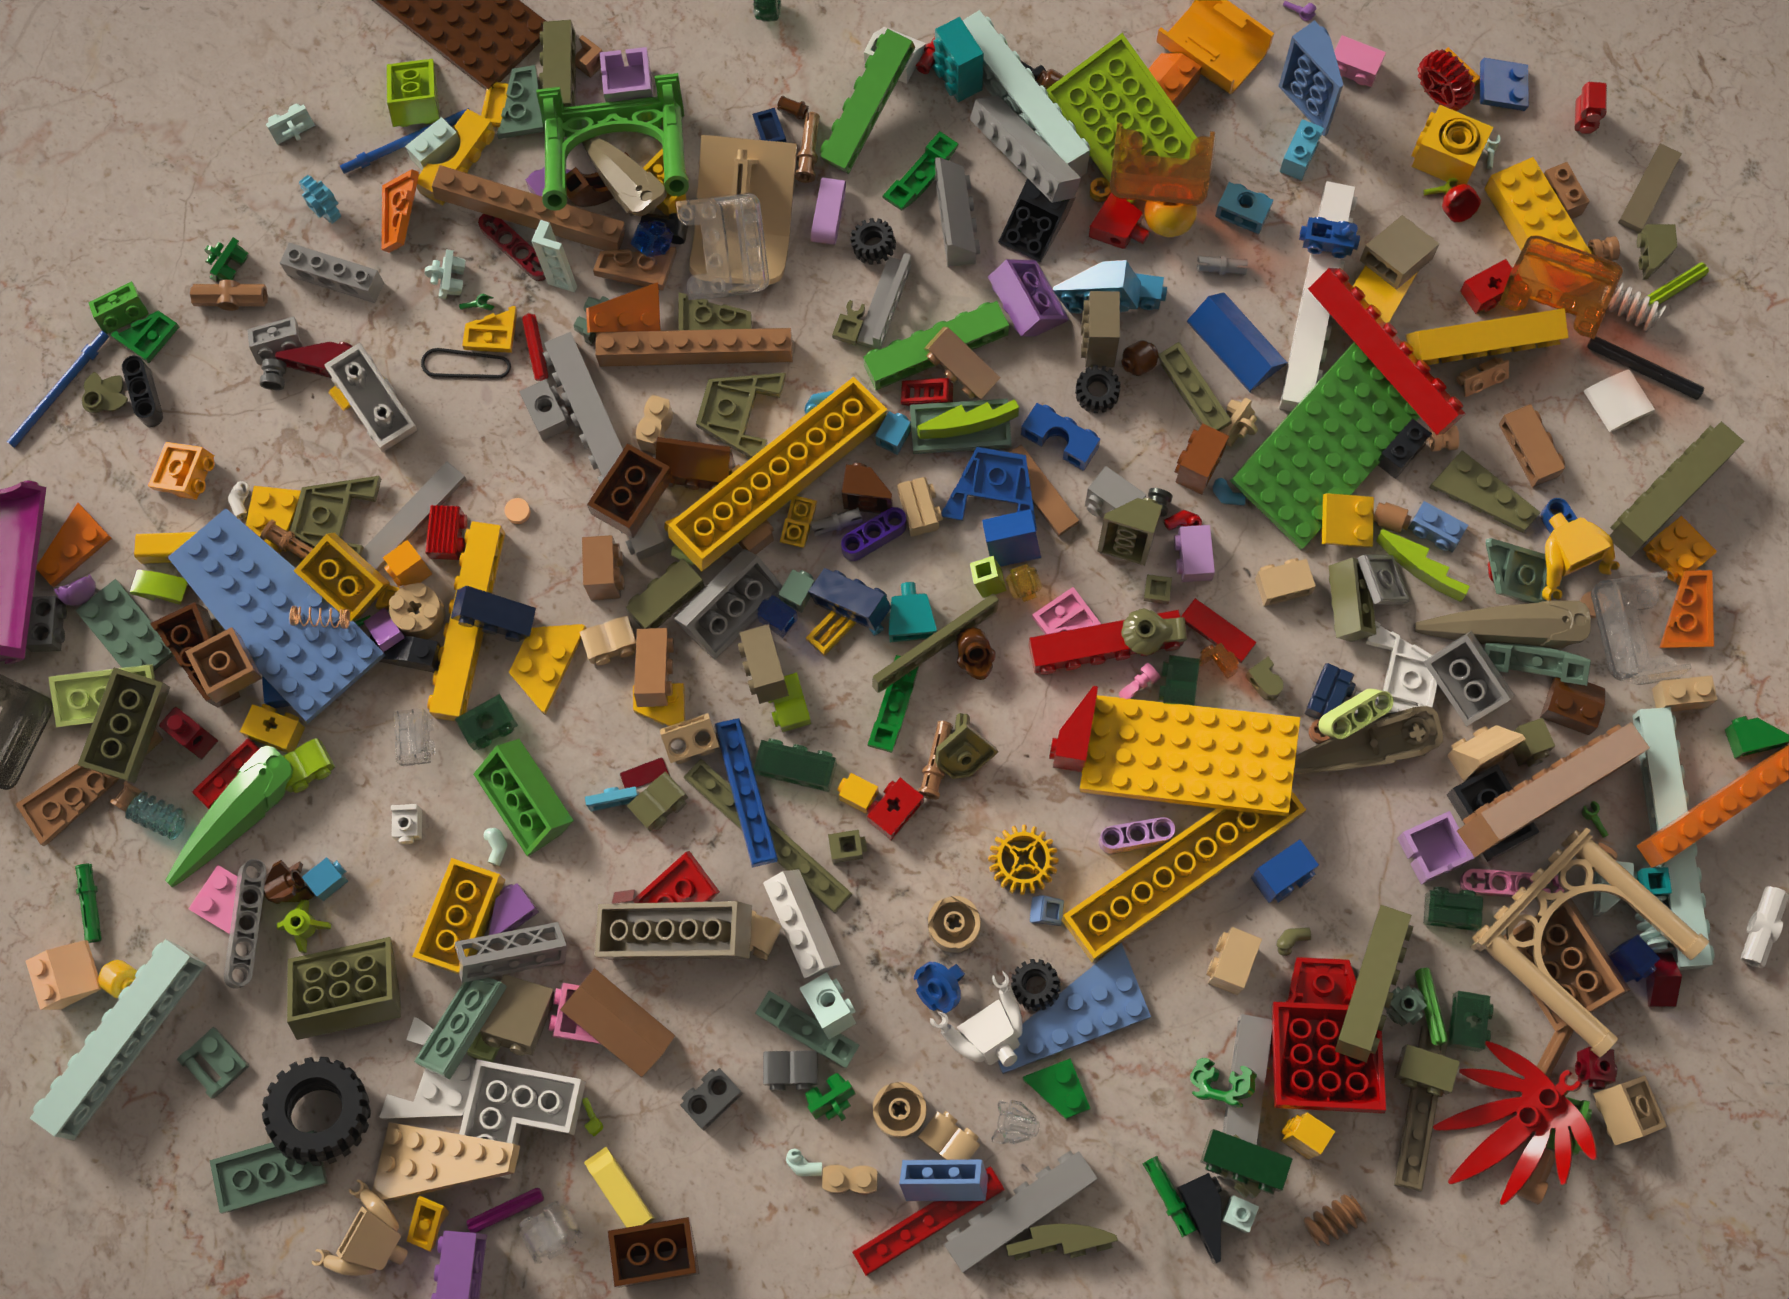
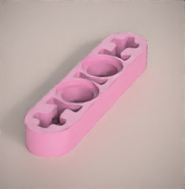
[1460,869,1565,899]

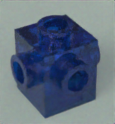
[630,220,674,257]

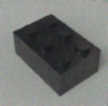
[1447,764,1539,862]

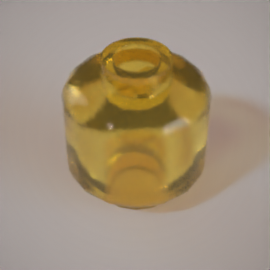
[1006,563,1042,602]

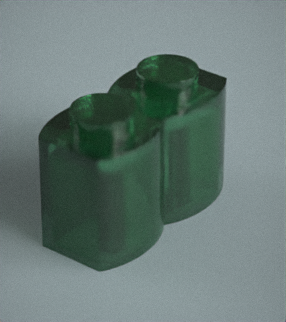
[1158,655,1200,706]

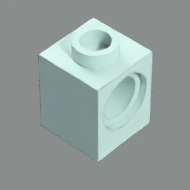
[1221,1195,1259,1233]

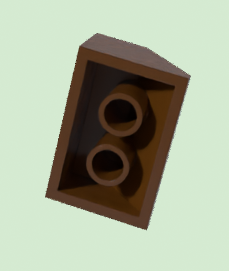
[655,437,735,491]
[608,1217,700,1288]

